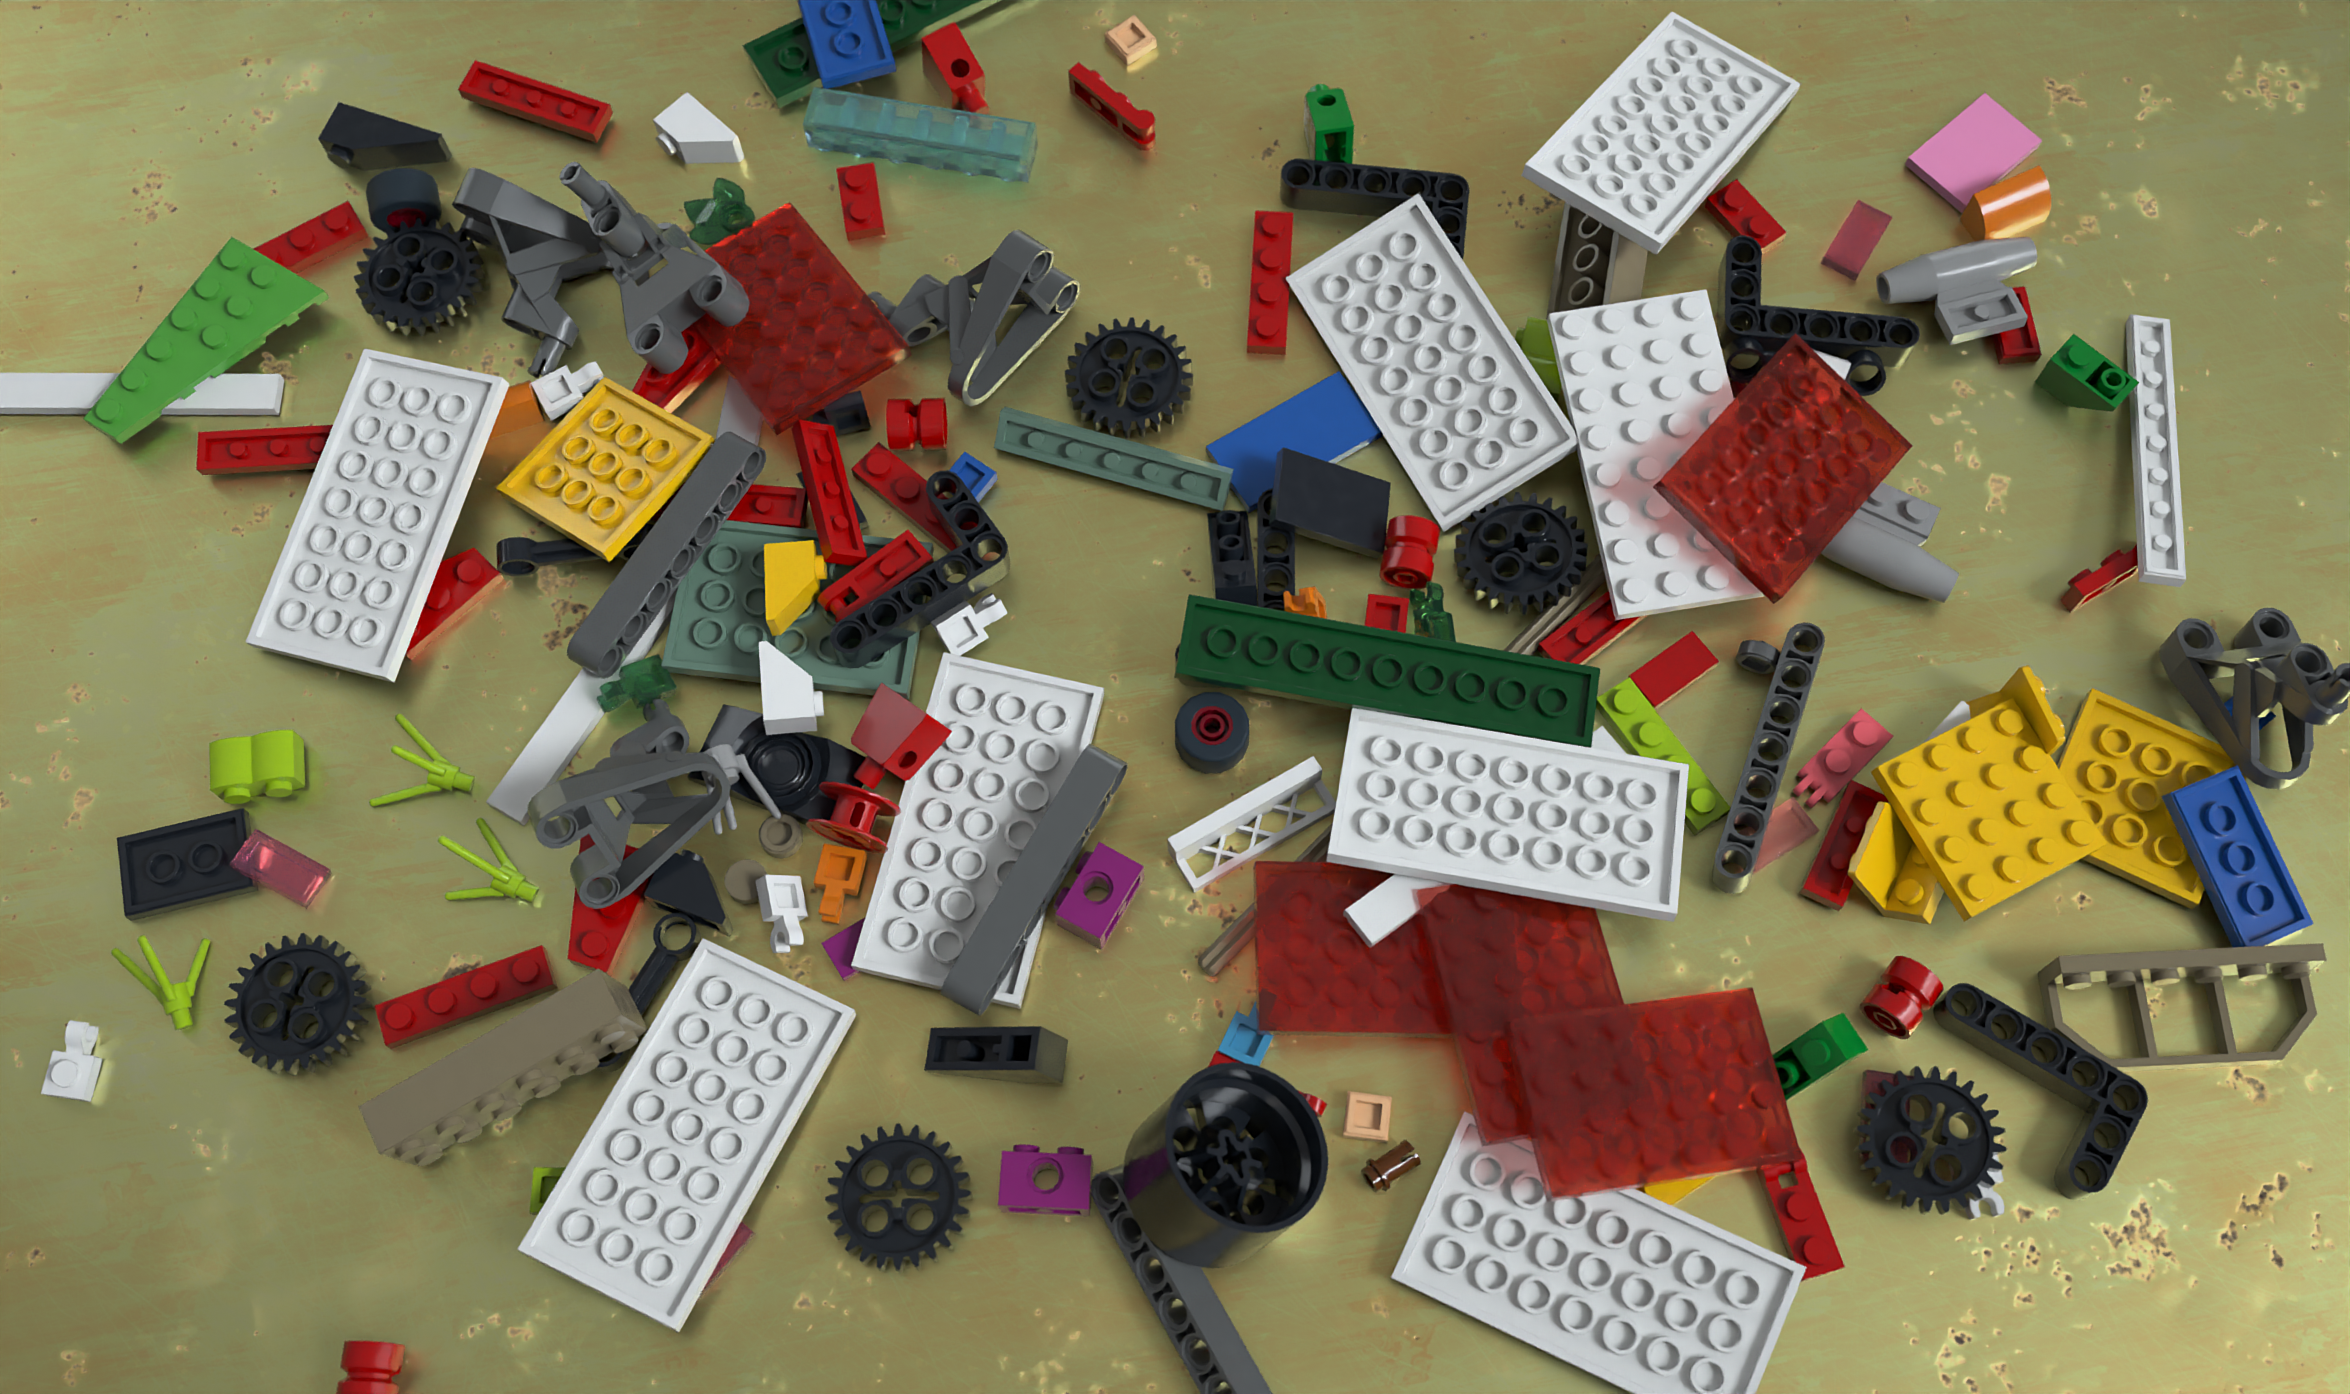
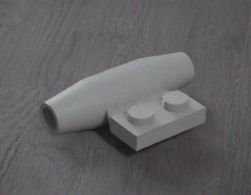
[1876,237,2037,345]
[1792,475,1959,603]

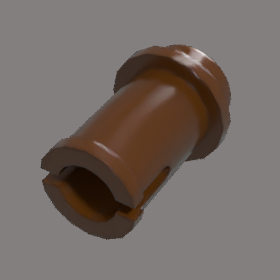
[1361,1140,1421,1192]

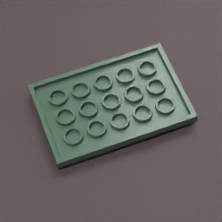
[661,520,934,699]

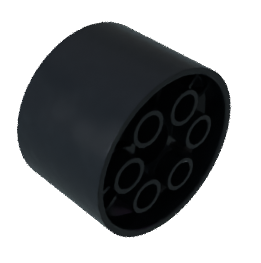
[1123,1062,1328,1268]

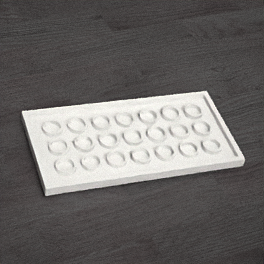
[1521,12,1800,255]
[1286,193,1578,532]
[1547,289,1781,620]
[246,348,510,682]
[851,652,1104,1009]
[1326,708,1689,922]
[517,938,856,1333]
[1391,1111,1806,1394]

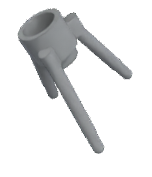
[702,744,781,835]

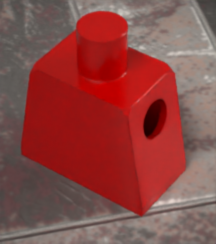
[921,21,990,121]
[851,683,952,790]

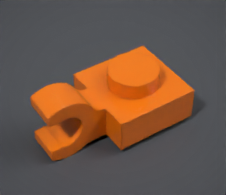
[1283,586,1327,619]
[814,843,867,925]

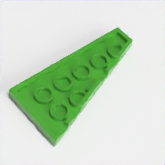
[83,237,329,444]

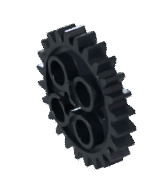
[354,218,485,336]
[1065,317,1193,440]
[1454,492,1588,615]
[224,933,372,1076]
[1853,1066,2007,1215]
[825,1123,973,1273]

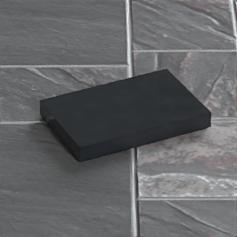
[1269,447,1391,559]
[117,808,258,921]

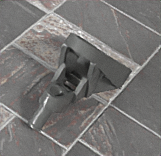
[559,162,750,374]
[452,167,615,379]
[862,230,1080,406]
[2159,608,2350,789]
[527,699,731,909]

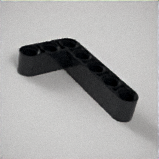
[1280,159,1469,260]
[1717,235,1920,367]
[830,470,1010,669]
[1175,488,1295,688]
[1933,983,2148,1200]

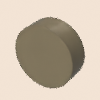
[759,814,803,858]
[725,859,768,904]

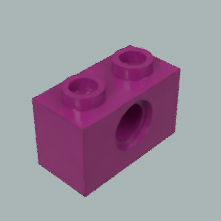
[1053,842,1145,950]
[998,1144,1093,1217]

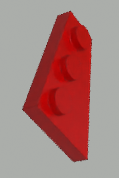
[567,834,654,976]

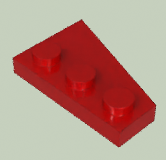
[632,314,741,414]
[405,547,504,660]

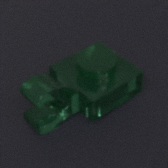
[1409,581,1456,642]
[597,654,677,713]

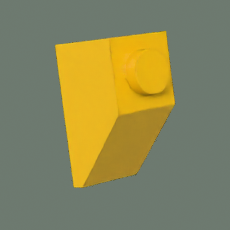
[764,540,827,636]

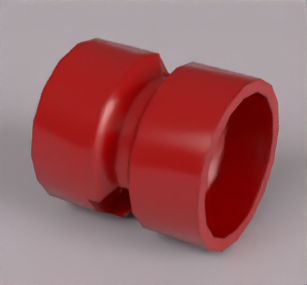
[886,398,948,451]
[1379,515,1440,590]
[1860,956,1944,1039]
[336,1340,405,1394]

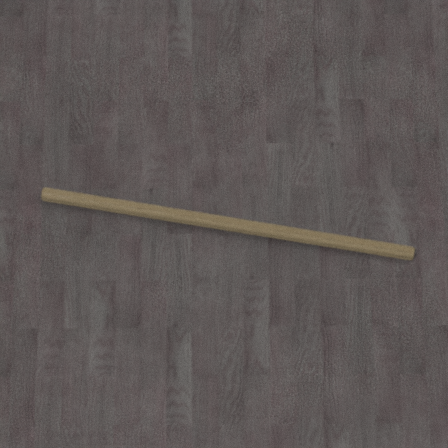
[1198,553,1606,977]

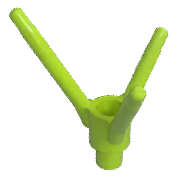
[369,714,475,807]
[438,818,539,903]
[111,935,210,1030]

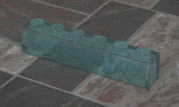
[803,87,1038,182]

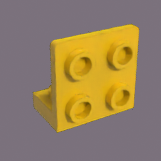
[1965,665,2065,756]
[1848,801,1944,924]

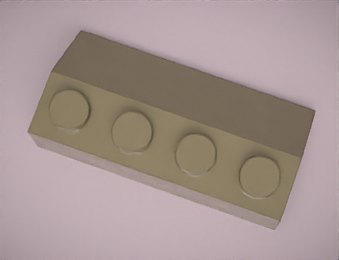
[1546,202,1648,320]

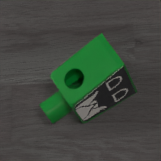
[1304,84,1354,164]

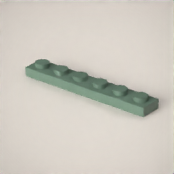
[994,407,1234,511]

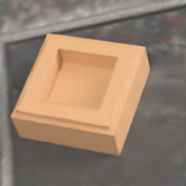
[1105,15,1157,66]
[1342,1091,1392,1143]

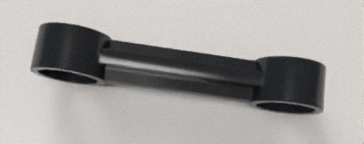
[1724,337,1886,396]
[496,523,654,576]
[595,913,701,1072]

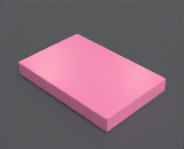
[1905,93,2042,213]

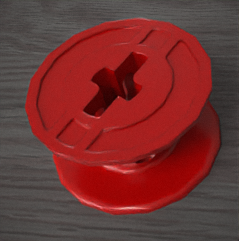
[806,782,901,853]

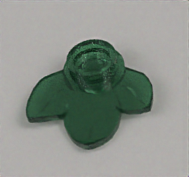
[684,177,756,245]

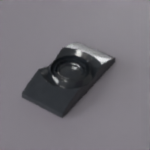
[687,704,866,825]

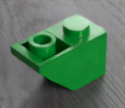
[2035,334,2139,412]
[1756,1013,1869,1104]

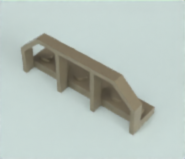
[2038,943,2327,1072]

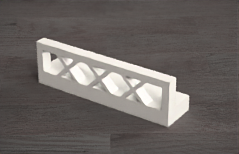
[1168,756,1336,893]

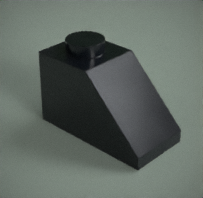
[644,849,733,936]

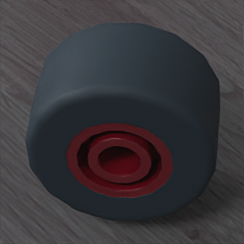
[366,168,442,233]
[1175,692,1249,774]

